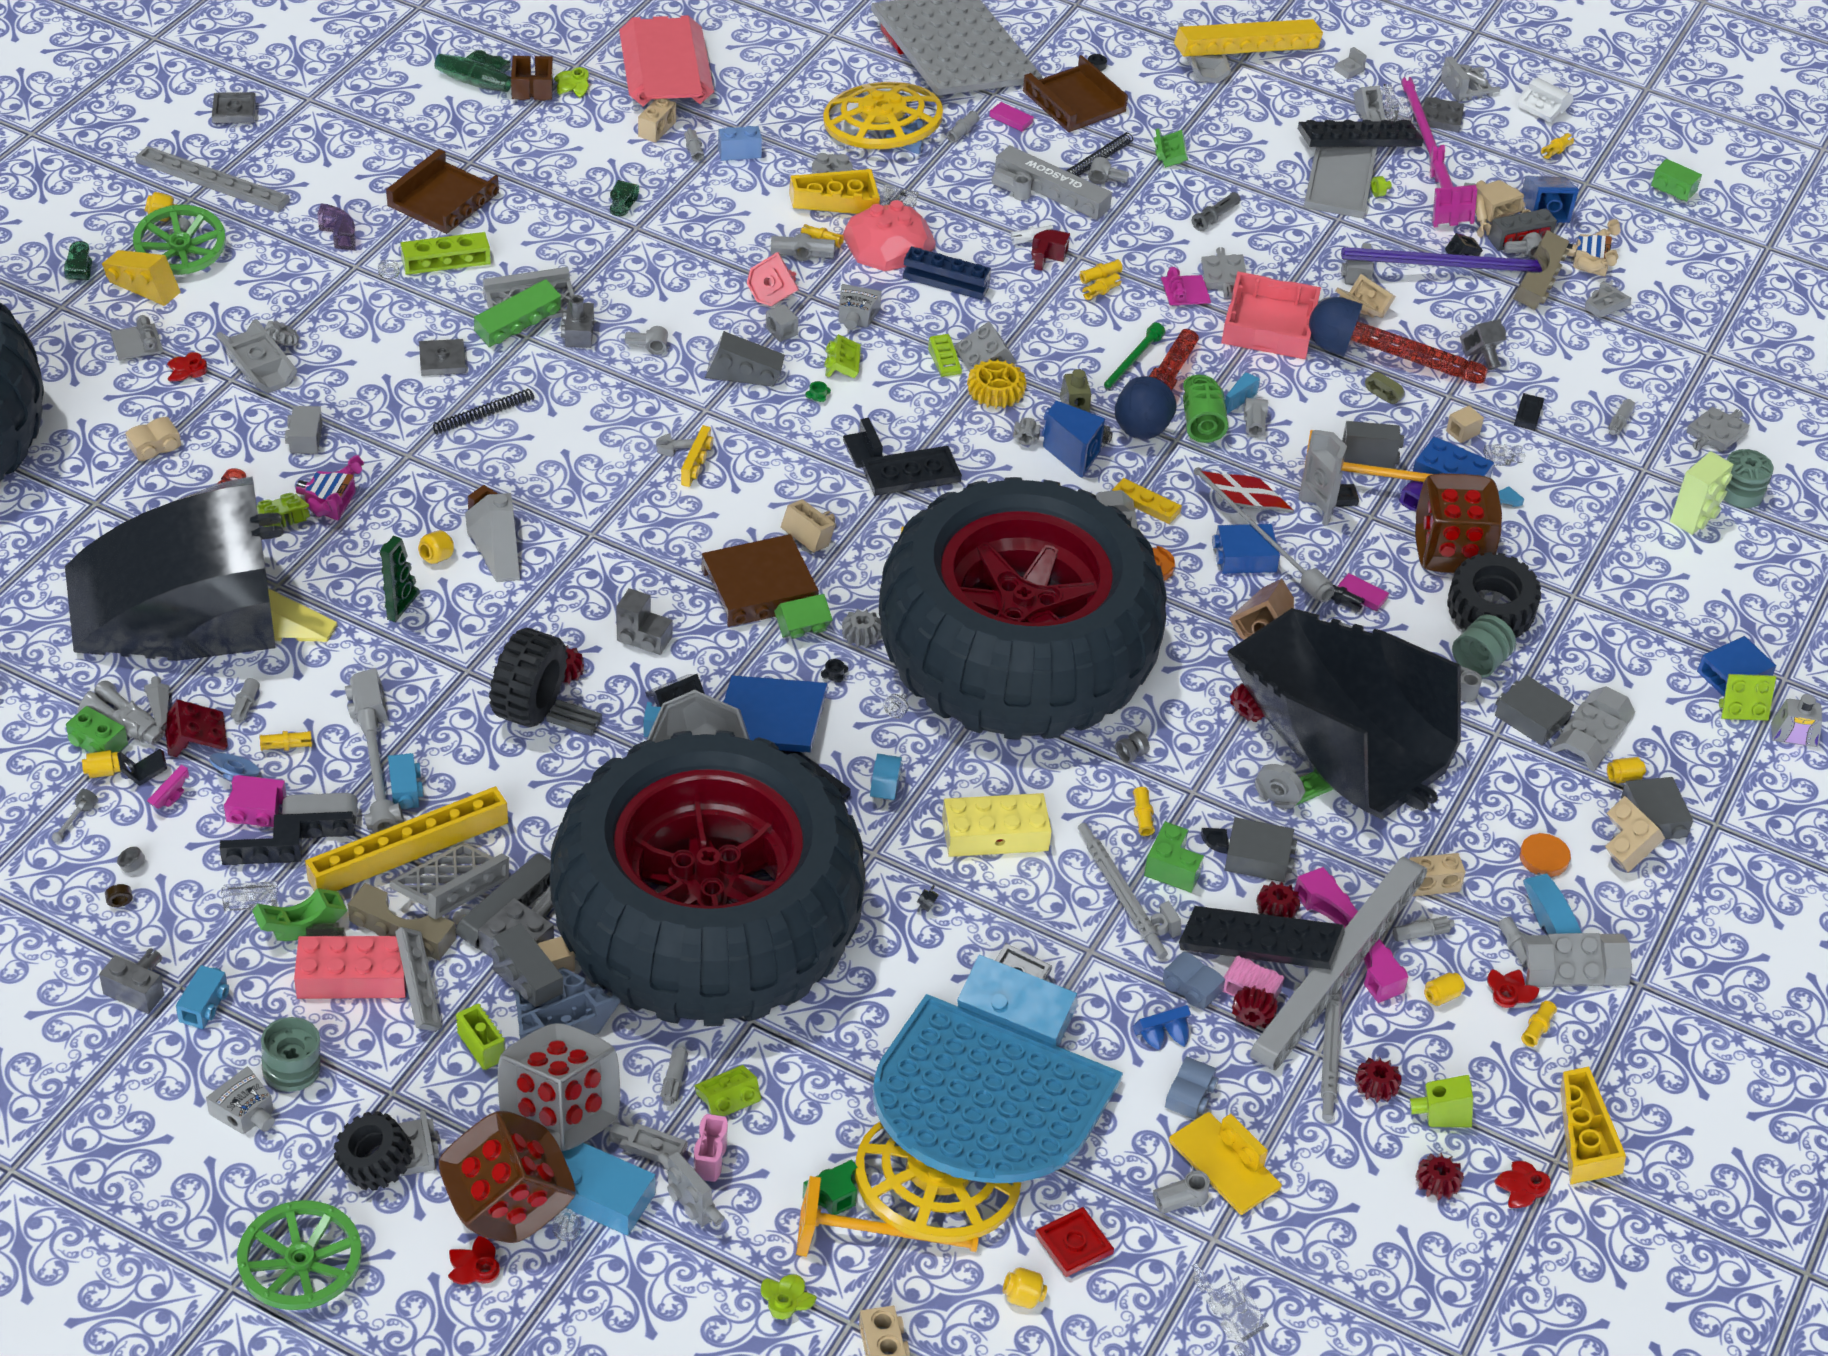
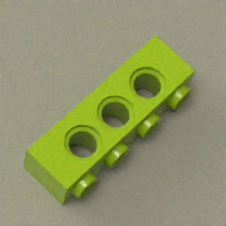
[400,232,491,275]

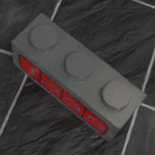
[1488,209,1557,251]

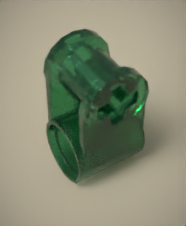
[610,180,639,216]
[64,241,92,280]

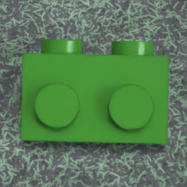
[1154,128,1188,168]

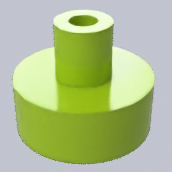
[1371,176,1392,197]

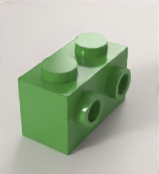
[1651,159,1702,202]
[774,594,833,639]
[66,706,128,753]

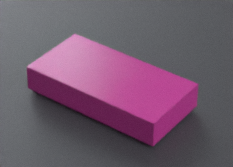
[989,102,1034,132]
[1337,573,1389,611]

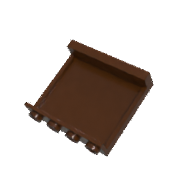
[1023,55,1128,133]
[386,149,499,234]
[701,534,819,627]

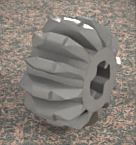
[842,608,881,648]

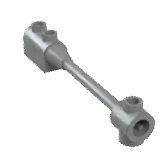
[345,668,404,833]

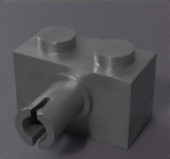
[561,295,594,348]
[1460,319,1507,370]
[99,948,164,1014]

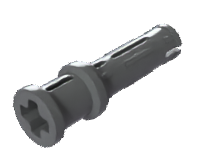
[1191,192,1241,231]

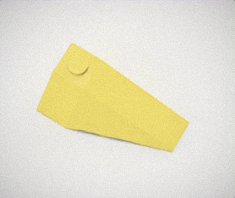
[268,588,337,642]

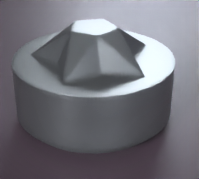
[117,847,145,872]

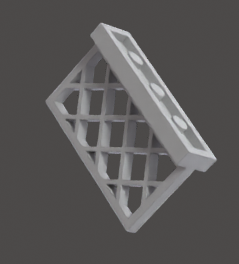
[483,267,575,320]
[390,842,509,919]

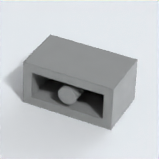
[285,406,323,454]

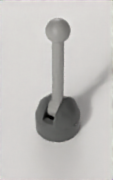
[52,789,98,842]

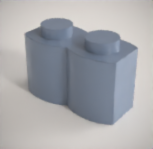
[1163,952,1225,1009]
[1165,1056,1219,1119]

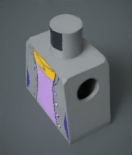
[1771,694,1822,747]

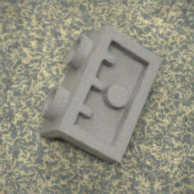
[398,1110,439,1176]

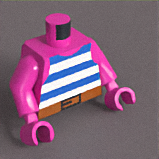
[296,455,364,521]

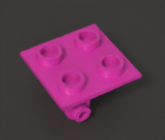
[1161,267,1211,306]

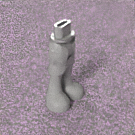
[78,680,165,745]

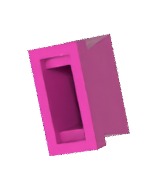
[224,775,287,827]

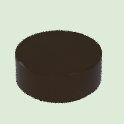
[104,884,133,907]

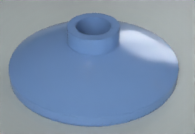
[209,753,260,781]

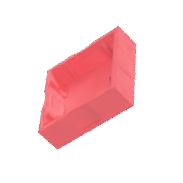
[1221,271,1321,360]

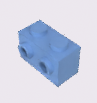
[718,126,762,161]

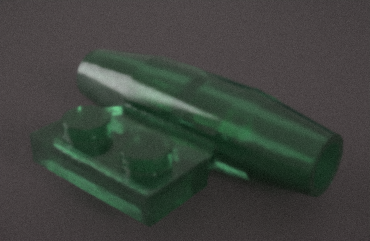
[434,50,511,92]

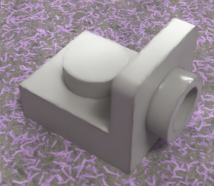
[1334,47,1367,79]

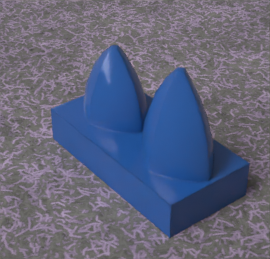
[1132,1005,1191,1049]

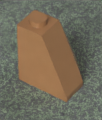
[1229,579,1294,640]

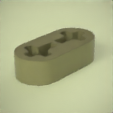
[1365,372,1405,404]

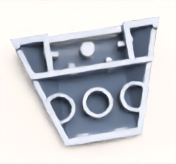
[515,967,620,1039]

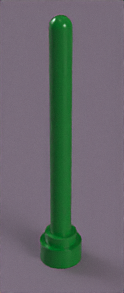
[1104,322,1166,389]

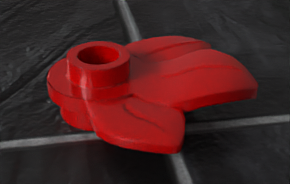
[167,352,207,381]
[1487,969,1539,1008]
[1494,1161,1551,1208]
[448,1235,500,1285]

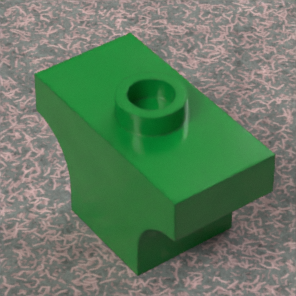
[802,1159,858,1215]

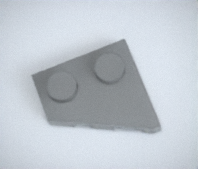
[1585,281,1632,318]

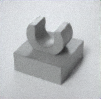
[1151,901,1182,938]

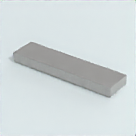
[395,927,442,1032]

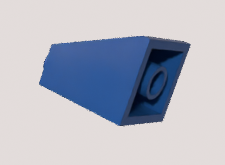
[1521,176,1579,223]
[1042,400,1105,478]

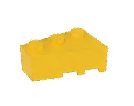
[102,250,181,306]

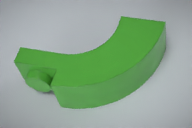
[252,888,347,941]

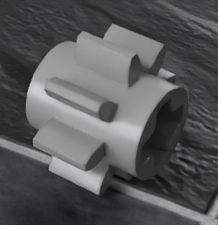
[1013,417,1041,445]

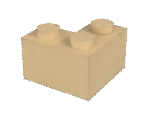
[1605,796,1665,873]

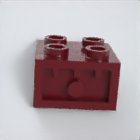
[165,699,227,757]

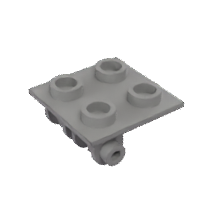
[110,315,163,361]

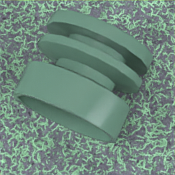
[1723,449,1774,508]
[1452,615,1516,678]
[261,1017,321,1092]

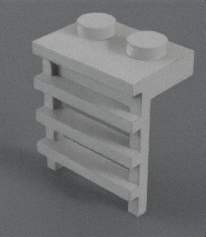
[1441,56,1501,102]

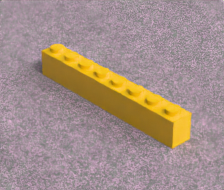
[1174,19,1323,57]
[305,786,508,892]

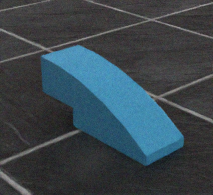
[1523,874,1582,934]

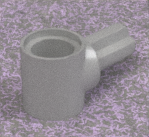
[1088,157,1129,184]
[1504,232,1542,260]
[625,326,668,355]

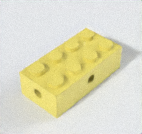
[942,793,1052,857]

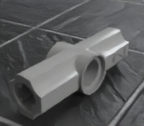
[771,233,835,261]

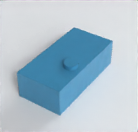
[957,954,1078,1047]
[562,1143,656,1236]

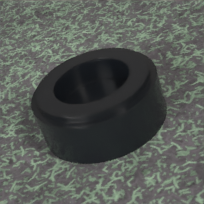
[1088,54,1107,71]

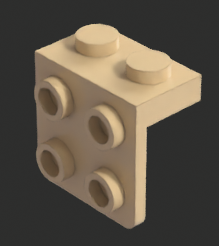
[1335,274,1396,318]

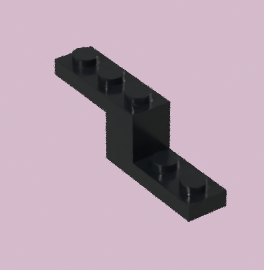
[220,811,355,865]

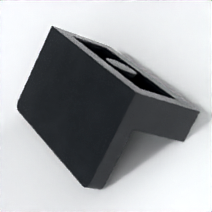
[843,418,883,468]
[645,674,705,707]

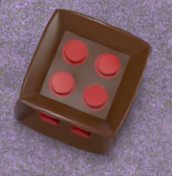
[1415,474,1502,573]
[439,1111,576,1243]

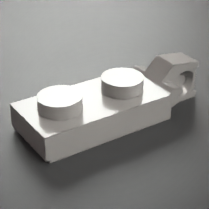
[609,1123,688,1163]

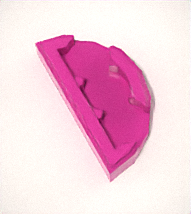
[147,764,189,809]

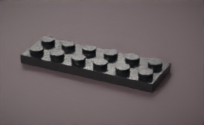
[1297,119,1424,147]
[1179,906,1345,970]

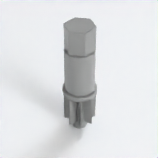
[1607,399,1635,435]
[1393,916,1455,942]
[660,1047,688,1106]

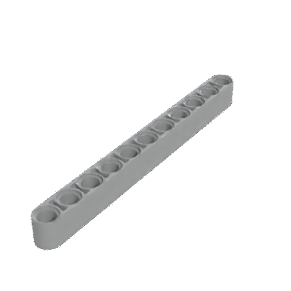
[1250,857,1427,1070]

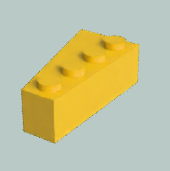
[789,169,880,214]
[1560,1066,1626,1185]

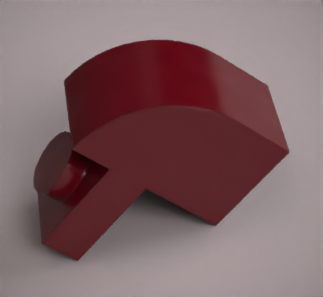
[1031,230,1070,271]

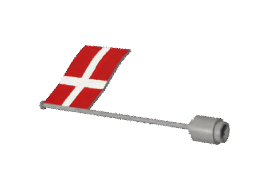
[1194,467,1335,602]

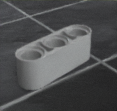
[282,793,358,825]

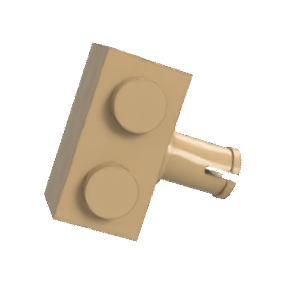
[780,499,836,552]

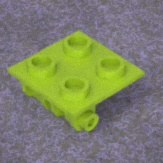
[257,493,310,527]
[1719,674,1776,721]

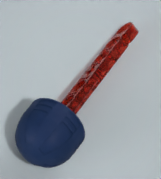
[1309,297,1488,384]
[1115,329,1199,439]

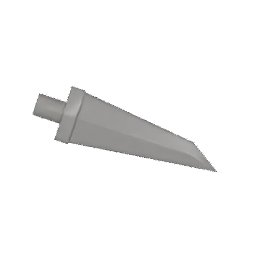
[144,676,170,730]

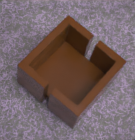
[511,56,553,101]

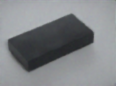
[1514,393,1544,431]

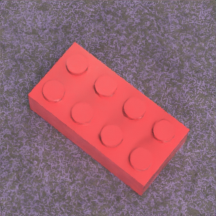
[294,936,407,999]

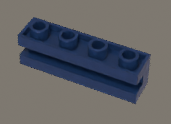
[903,246,991,300]

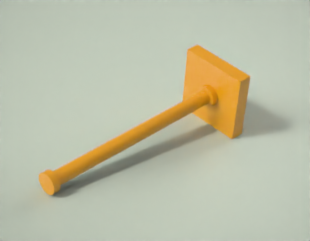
[1305,430,1444,482]
[796,1176,979,1257]

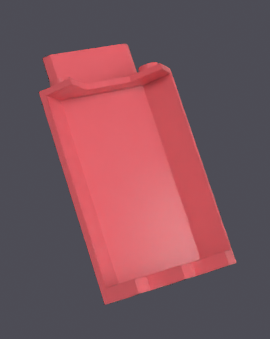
[619,15,714,107]

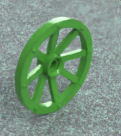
[133,205,226,275]
[237,1200,362,1310]

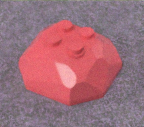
[843,200,936,271]

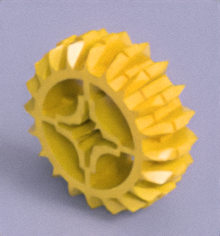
[967,359,1027,409]

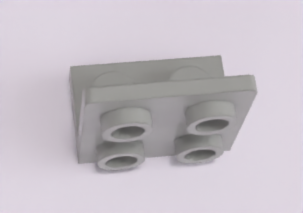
[954,321,1017,372]

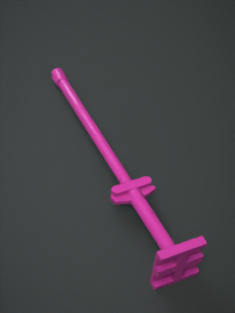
[1401,77,1477,227]

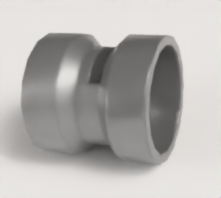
[1115,731,1150,763]

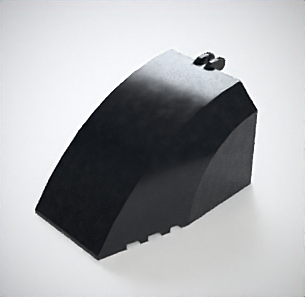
[65,476,283,661]
[1227,608,1461,819]

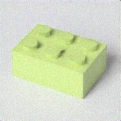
[1670,451,1734,535]

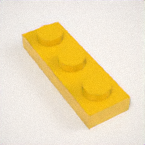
[681,425,714,487]
[1112,478,1182,525]

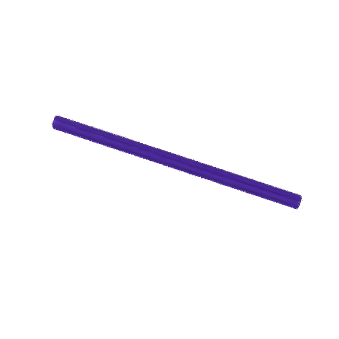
[1341,247,1542,273]

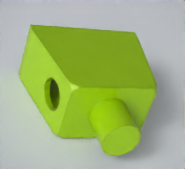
[1409,1075,1473,1128]

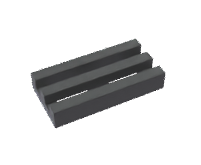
[546,699,602,736]

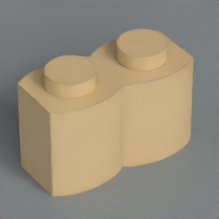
[125,417,181,461]

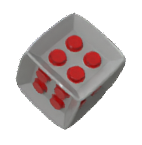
[498,1023,620,1151]

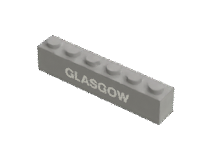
[995,145,1112,220]

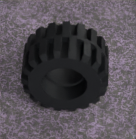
[334,1111,413,1191]

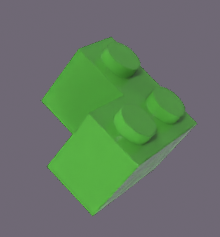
[1144,821,1204,893]

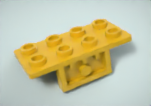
[1169,1112,1282,1215]

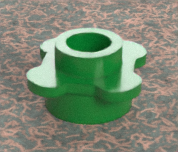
[805,381,831,402]

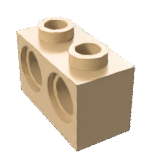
[638,98,676,143]
[1409,853,1466,896]
[859,1305,910,1356]

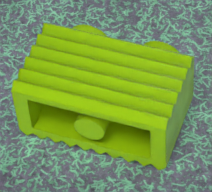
[456,1004,506,1070]

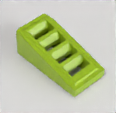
[928,334,962,377]

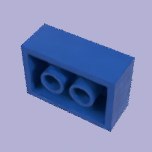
[1410,436,1495,481]

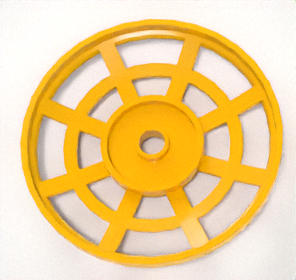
[823,81,943,149]
[855,1121,1022,1243]

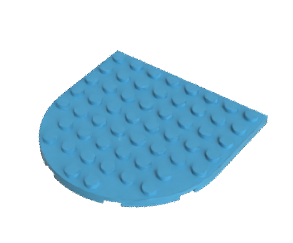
[873,994,1123,1183]

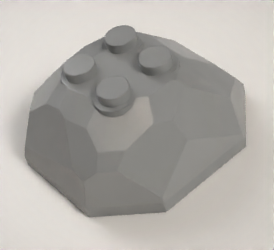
[646,690,750,743]

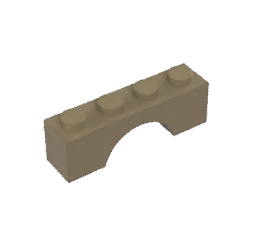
[1513,230,1570,310]
[347,883,456,961]

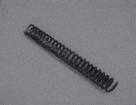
[1066,132,1133,177]
[433,388,535,435]

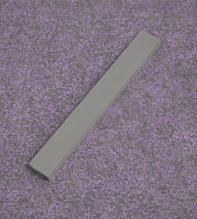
[135,146,290,213]

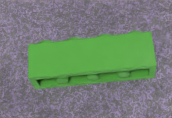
[474,279,561,347]

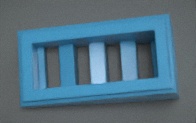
[1225,372,1260,414]

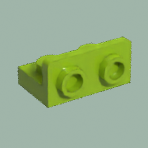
[824,334,861,379]
[694,1065,761,1116]

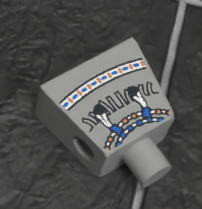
[838,284,882,330]
[206,1066,275,1134]

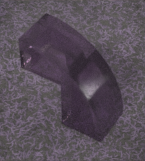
[317,203,356,251]

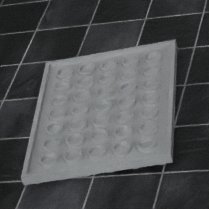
[871,0,1042,95]

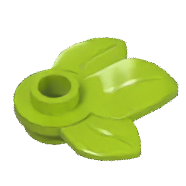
[554,67,589,98]
[760,1274,817,1320]

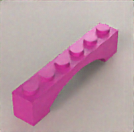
[1294,867,1409,1003]

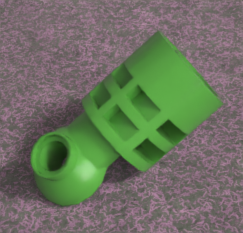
[1183,374,1228,443]

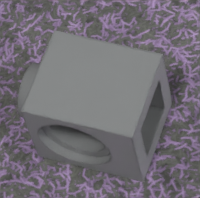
[766,304,798,342]

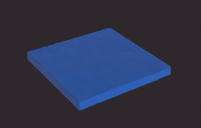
[724,675,828,753]

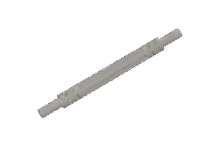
[1078,823,1168,959]
[1321,988,1343,1121]

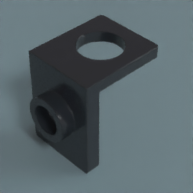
[117,749,167,786]

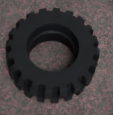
[1447,552,1542,638]
[489,628,568,727]

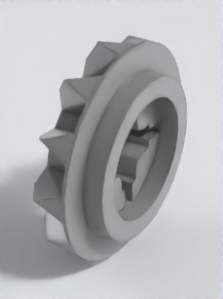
[265,321,300,346]

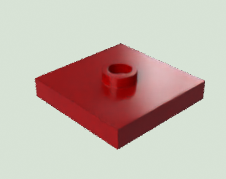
[1035,1207,1114,1277]

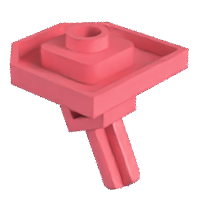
[747,252,799,306]

